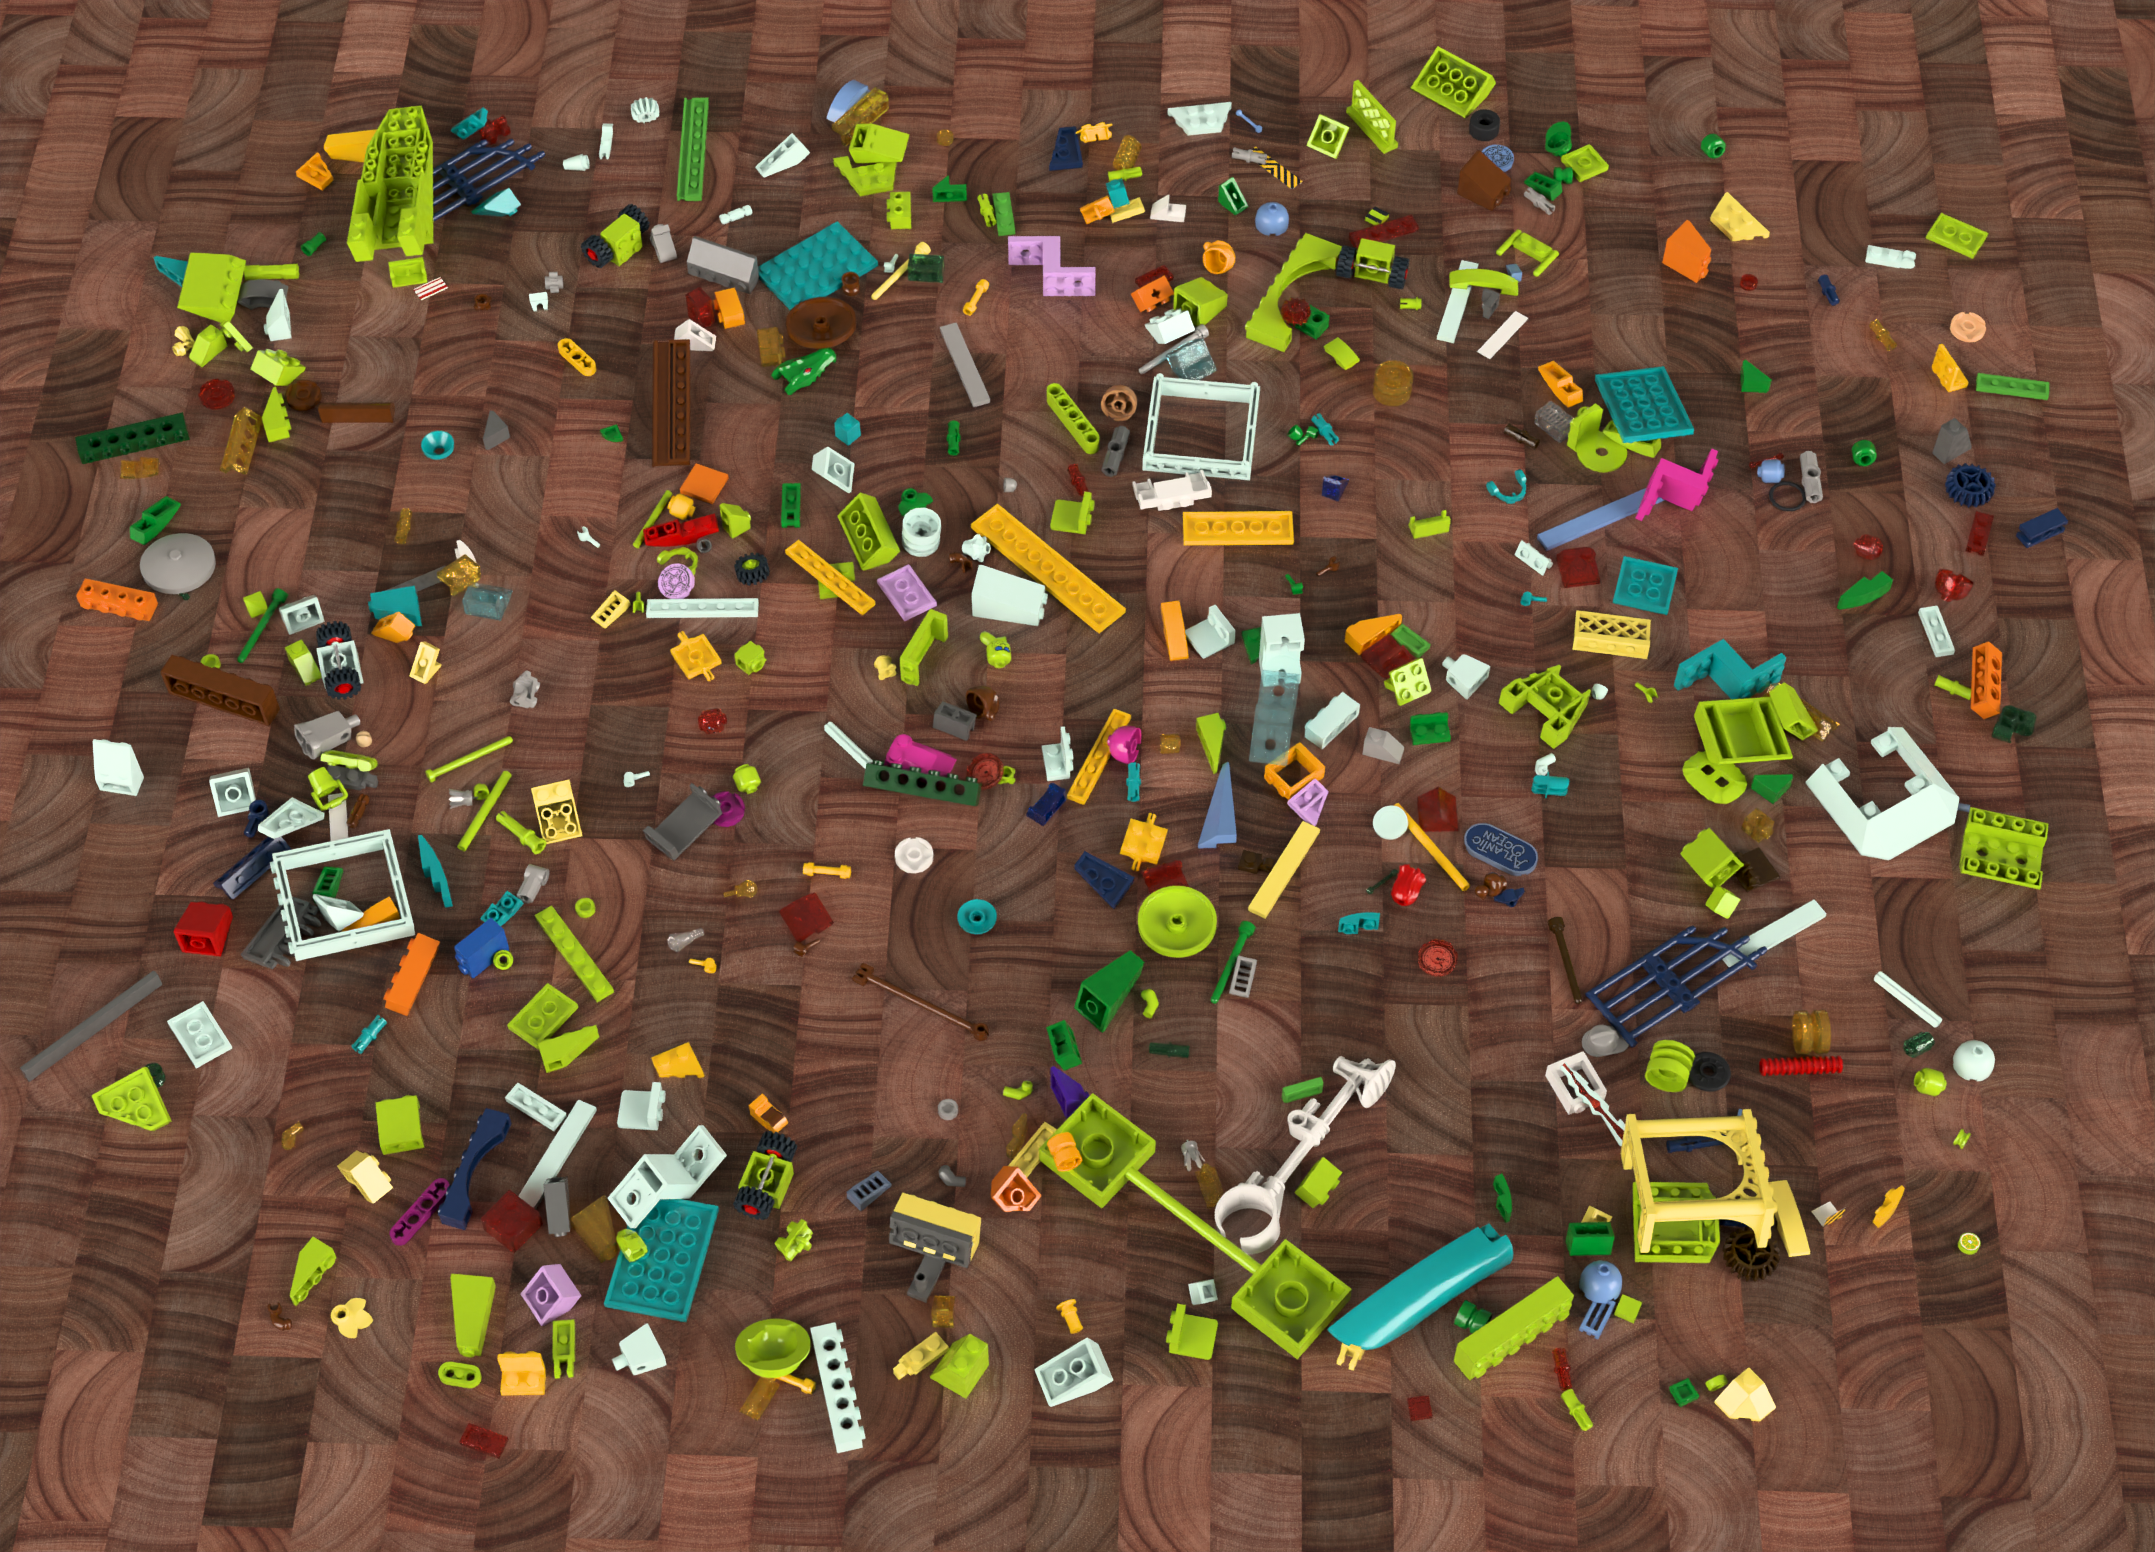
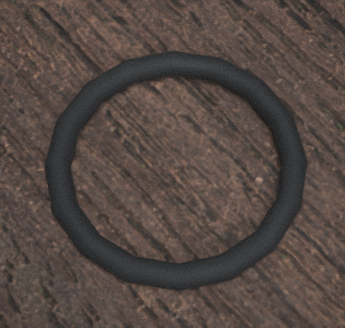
[1769,481,1806,511]

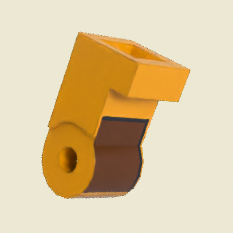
[749,1094,788,1133]

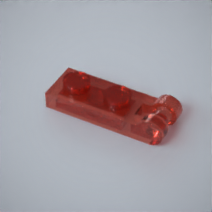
[1965,511,1994,556]

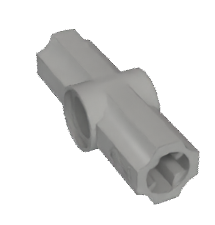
[1800,451,1823,503]

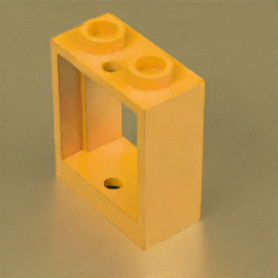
[1264,742,1325,800]

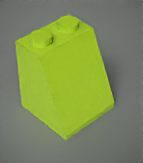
[1174,277,1228,327]
[1680,828,1744,890]
[930,1334,989,1399]

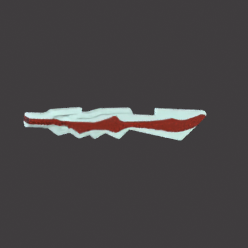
[1560,1062,1625,1146]

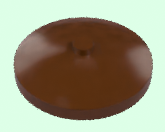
[786,297,856,349]

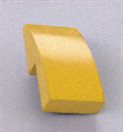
[1873,1185,1905,1228]

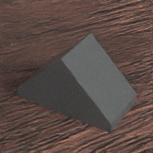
[483,411,510,450]

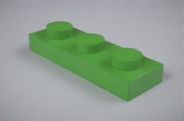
[992,192,1015,236]

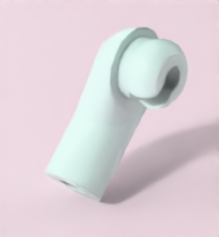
[1535,753,1556,776]

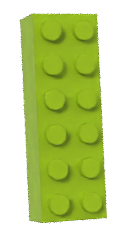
[1454,1276,1574,1381]

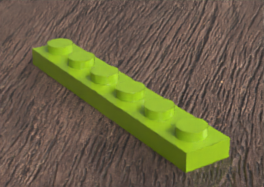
[535,905,614,1002]

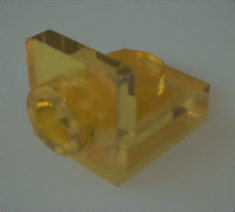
[1159,733,1181,754]

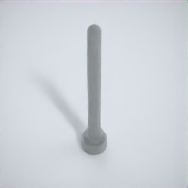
[1139,324,1209,374]

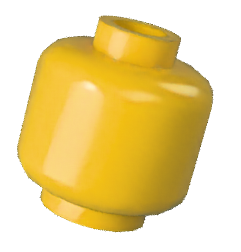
[667,494,696,520]

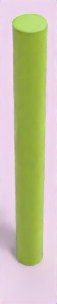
[633,490,672,548]

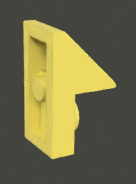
[409,641,442,684]

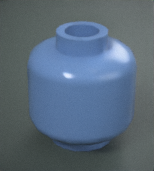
[1758,459,1785,483]

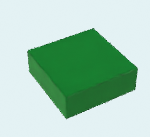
[1669,1378,1699,1407]

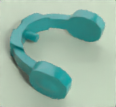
[1486,469,1526,504]

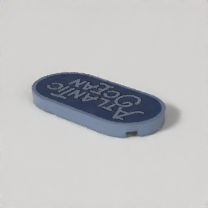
[1464,823,1538,876]

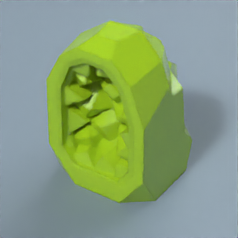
[616,1229,648,1262]

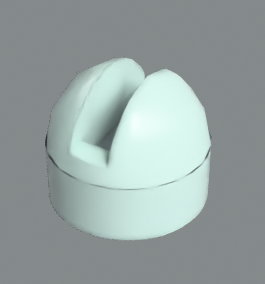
[1591,684,1608,700]

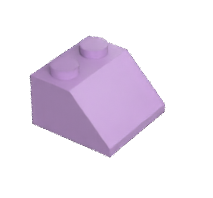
[521,1264,581,1326]

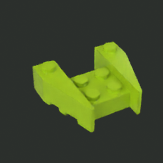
[1499,665,1591,749]

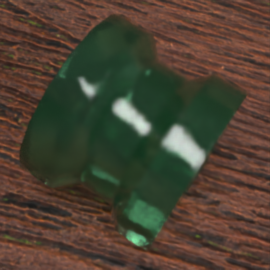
[145,1063,166,1088]

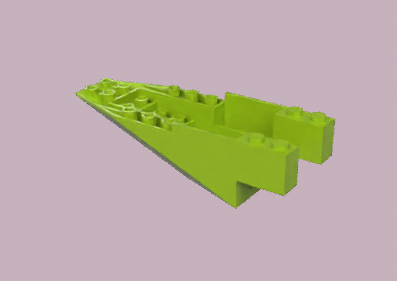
[347,105,433,262]

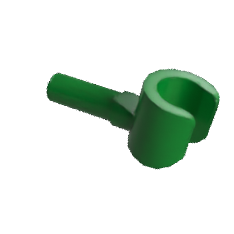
[1296,426,1319,446]
[1285,574,1303,594]

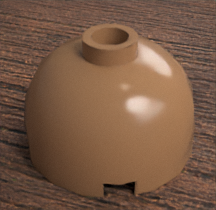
[1101,385,1137,421]

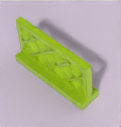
[1346,80,1398,154]

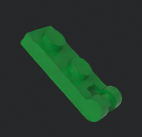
[781,483,801,528]

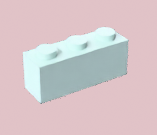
[1305,692,1360,750]

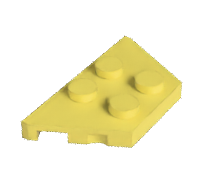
[1710,192,1770,241]

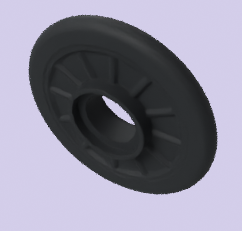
[1688,1052,1731,1092]

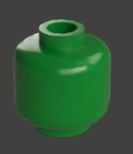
[1701,133,1726,159]
[1852,440,1877,467]

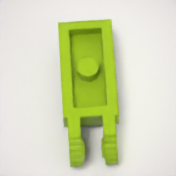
[321,750,378,772]
[553,1319,575,1379]

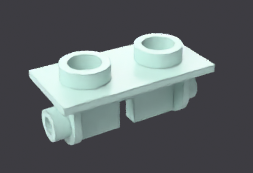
[1515,540,1553,576]

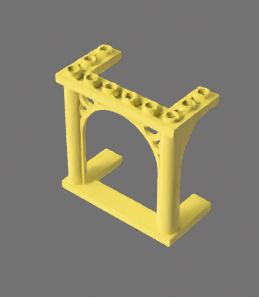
[1620,1109,1777,1253]

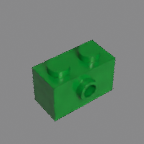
[1566,1222,1615,1256]

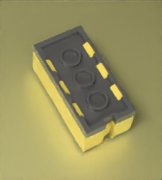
[889,1193,981,1268]

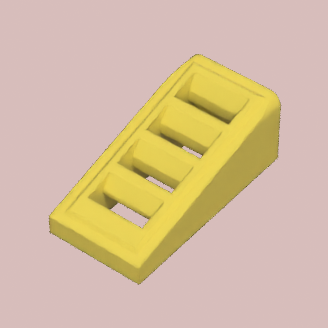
[591,590,631,629]

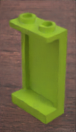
[900,609,948,686]

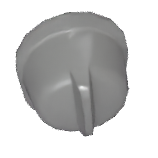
[1582,1024,1629,1057]

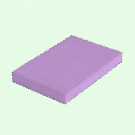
[877,564,937,621]

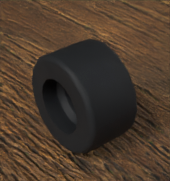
[1469,109,1500,141]

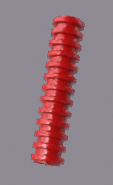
[1759,1055,1843,1076]

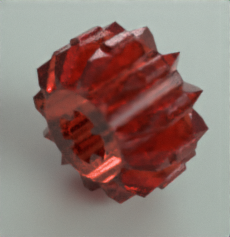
[1281,296,1311,326]

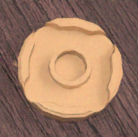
[1950,312,1986,342]

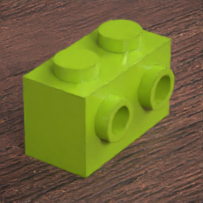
[887,192,911,229]
[1294,1157,1342,1208]

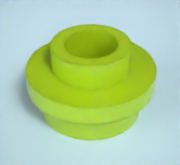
[493,950,513,970]

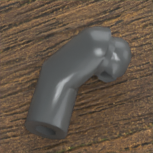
[938,1165,966,1187]

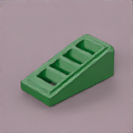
[1524,172,1562,201]
[312,866,343,904]

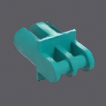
[1531,772,1570,798]

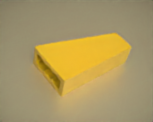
[324,129,377,162]

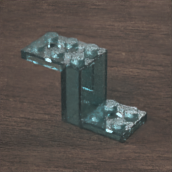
[1249,670,1300,766]

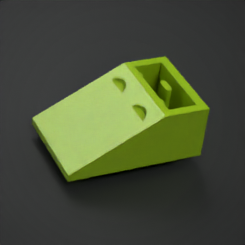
[849,123,909,163]

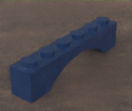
[438,1108,512,1230]

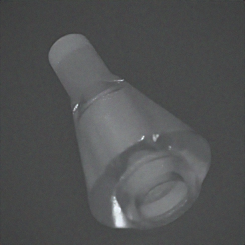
[668,928,704,952]

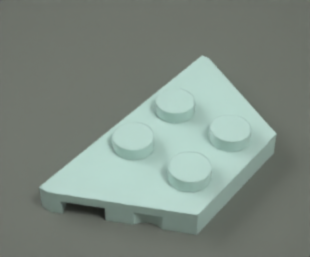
[1168,102,1231,136]

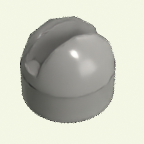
[1003,478,1017,492]

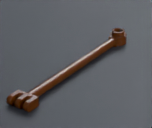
[852,963,989,1041]

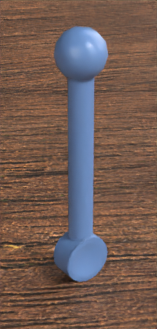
[1236,110,1262,133]

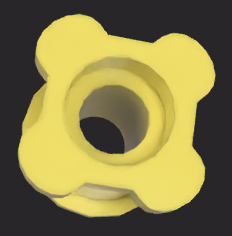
[874,655,897,680]

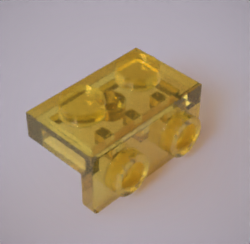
[437,554,481,596]

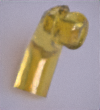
[281,1122,304,1150]

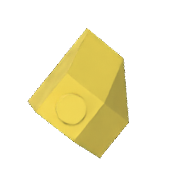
[1714,1368,1776,1421]

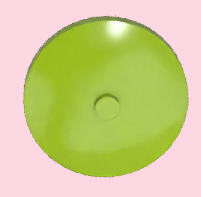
[1138,886,1217,958]

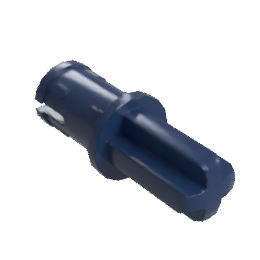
[1818,275,1840,306]

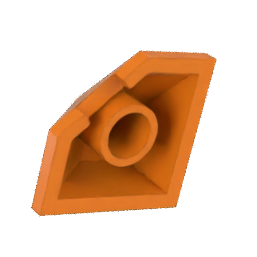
[991,1166,1042,1212]

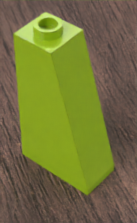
[450,1273,496,1358]

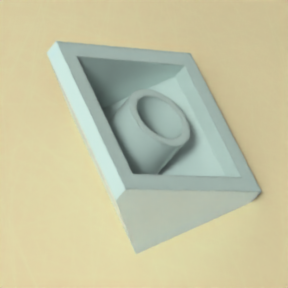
[313,894,364,932]

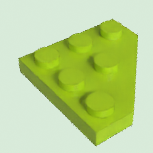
[91,1067,172,1131]

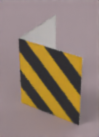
[1811,1202,1845,1227]

